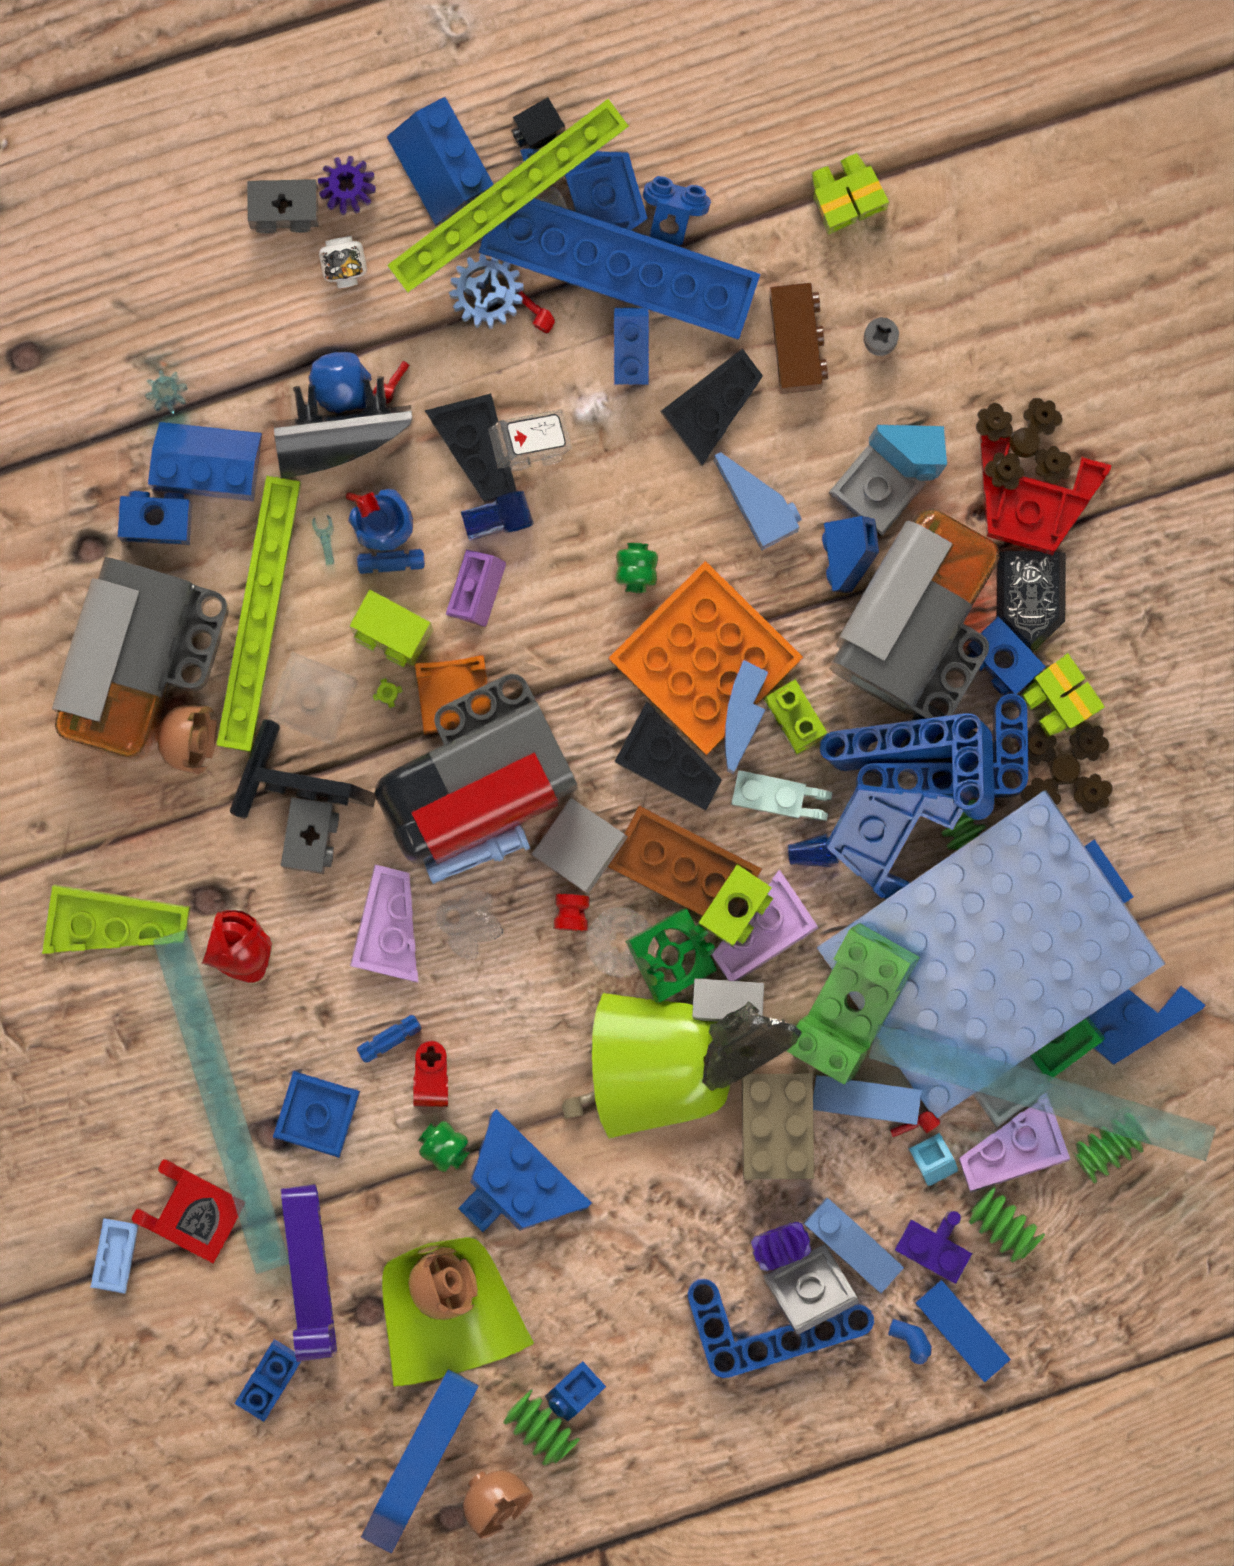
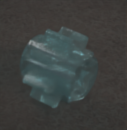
[145,370,188,414]

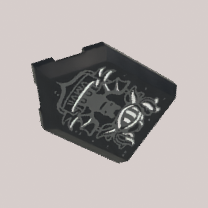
[996,551,1066,653]

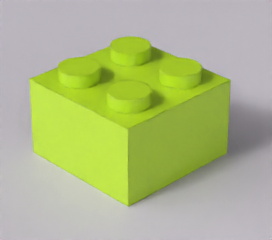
[349,589,433,668]

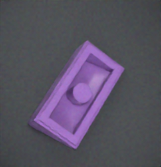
[446,549,506,627]

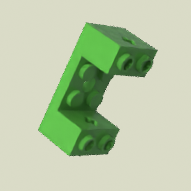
[784,923,920,1085]

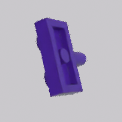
[894,1211,973,1284]

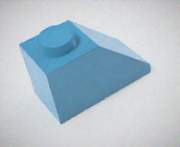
[869,425,947,481]

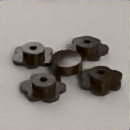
[976,398,1072,490]
[1018,722,1113,813]

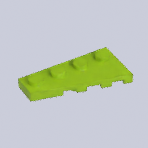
[42,885,191,954]

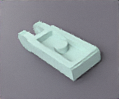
[731,770,832,821]

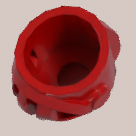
[201,910,272,983]

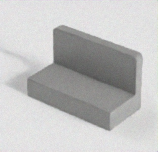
[692,978,764,1024]

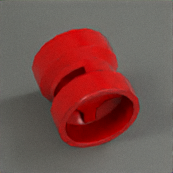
[553,894,590,931]

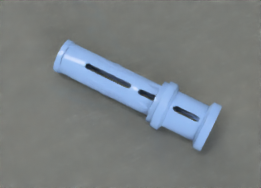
[425,824,531,884]

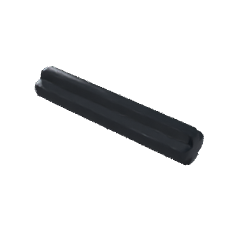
[230,719,280,819]

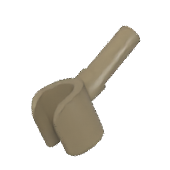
[562,1091,595,1118]

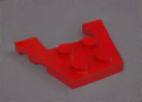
[980,435,1112,555]

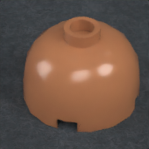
[154,704,218,774]
[408,1247,478,1320]
[463,1470,533,1539]

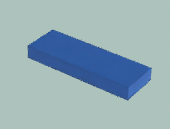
[915,1280,1011,1382]

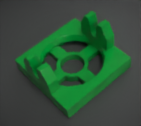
[625,909,717,1003]

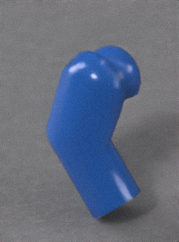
[888,1319,932,1364]

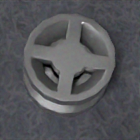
[863,317,899,356]

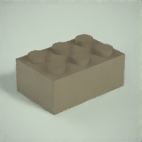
[741,1073,814,1179]

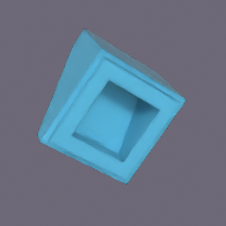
[909,1133,958,1186]

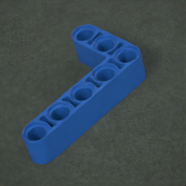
[856,693,1028,798]
[819,713,994,820]
[687,1278,874,1378]
[361,1369,479,1554]

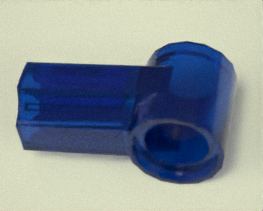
[461,491,534,541]

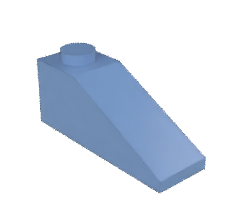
[714,452,802,551]
[803,1198,904,1293]

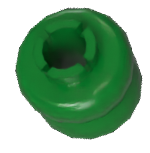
[615,543,658,593]
[418,1121,470,1172]

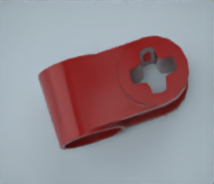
[413,1040,448,1107]

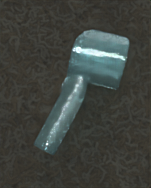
[312,515,335,565]

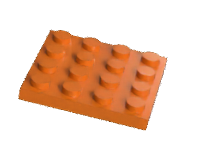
[608,561,804,756]

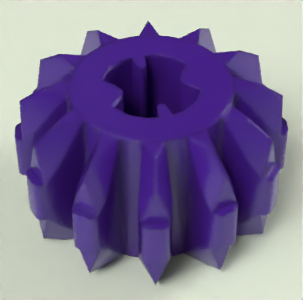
[318,156,376,215]
[751,1222,812,1271]

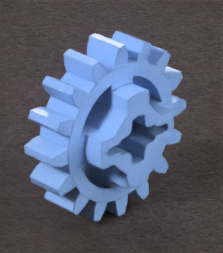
[449,254,524,329]

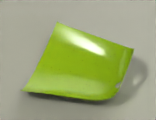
[592,993,734,1139]
[382,1237,534,1387]

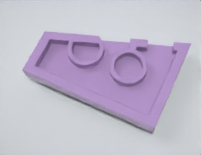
[350,865,418,982]
[712,869,818,981]
[959,1094,1070,1193]

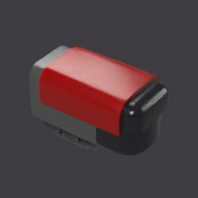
[375,674,578,865]

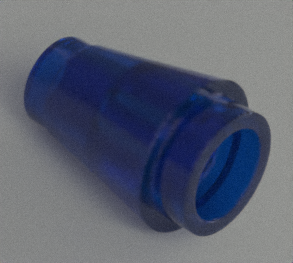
[788,833,840,868]

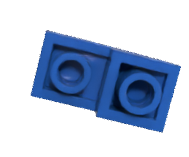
[234,1339,301,1422]

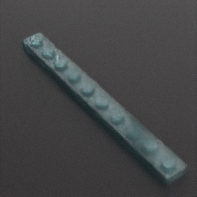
[153,930,289,1274]
[869,1024,1216,1161]

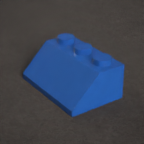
[387,97,494,226]
[148,422,262,501]

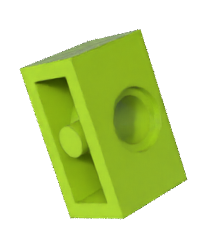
[698,865,773,947]

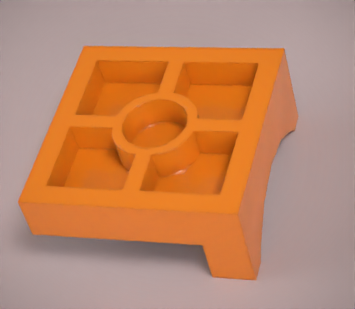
[415,655,491,735]

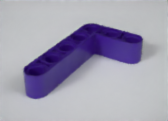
[281,1184,337,1362]

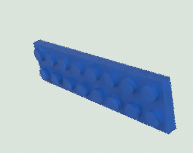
[478,198,761,340]

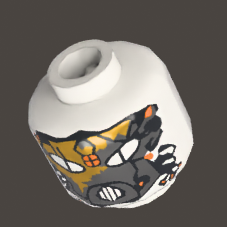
[319,236,367,288]

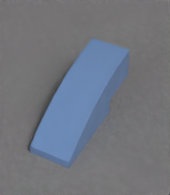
[725,660,768,774]
[813,1075,922,1125]

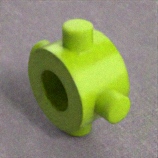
[373,678,403,708]

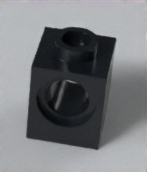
[510,97,566,149]

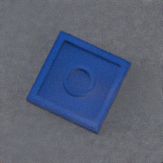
[273,1071,360,1158]

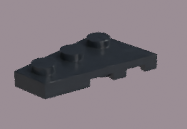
[660,349,763,466]
[425,393,517,503]
[254,767,376,807]

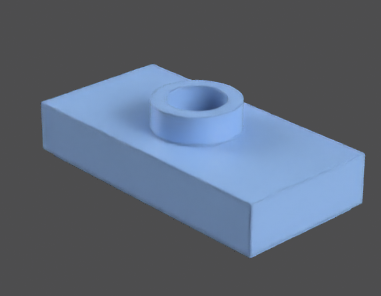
[90,1218,139,1294]

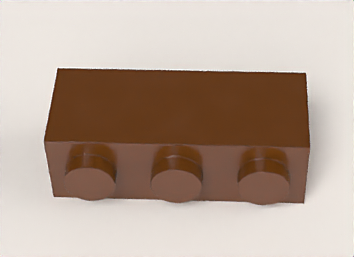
[769,283,828,394]

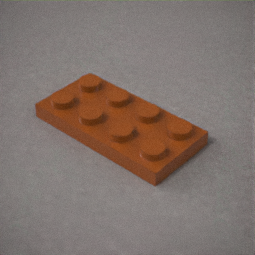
[607,805,762,917]

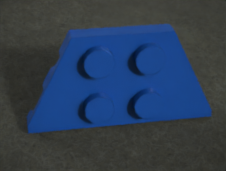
[470,1109,592,1231]

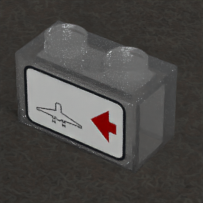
[488,409,573,471]

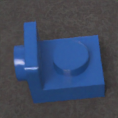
[545,1361,606,1421]

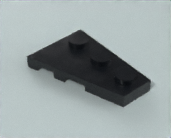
[614,701,722,811]

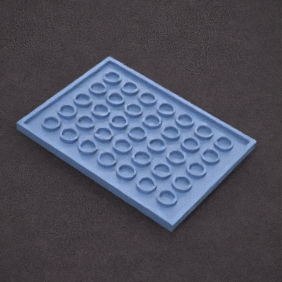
[817,790,1166,1118]

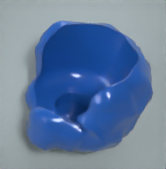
[308,352,372,414]
[348,489,413,551]

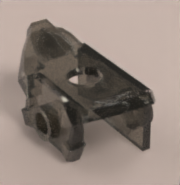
[702,1001,802,1091]

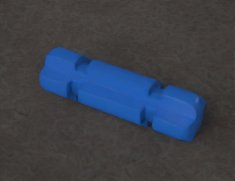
[357,549,425,574]
[357,1015,422,1063]

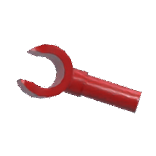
[518,291,555,334]
[373,361,410,404]
[346,492,381,518]
[890,1110,940,1137]

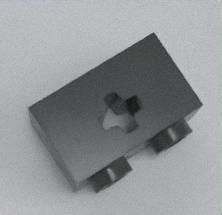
[247,179,319,233]
[281,797,340,874]

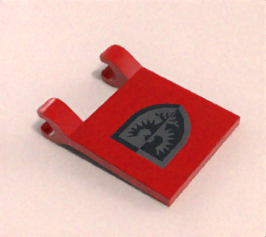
[131,1159,246,1264]

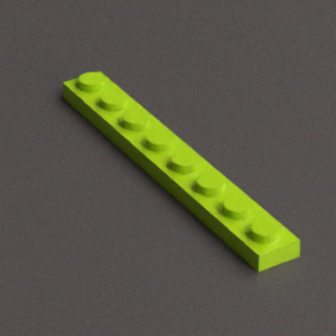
[387,99,629,293]
[216,475,301,752]

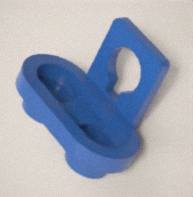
[643,176,711,245]

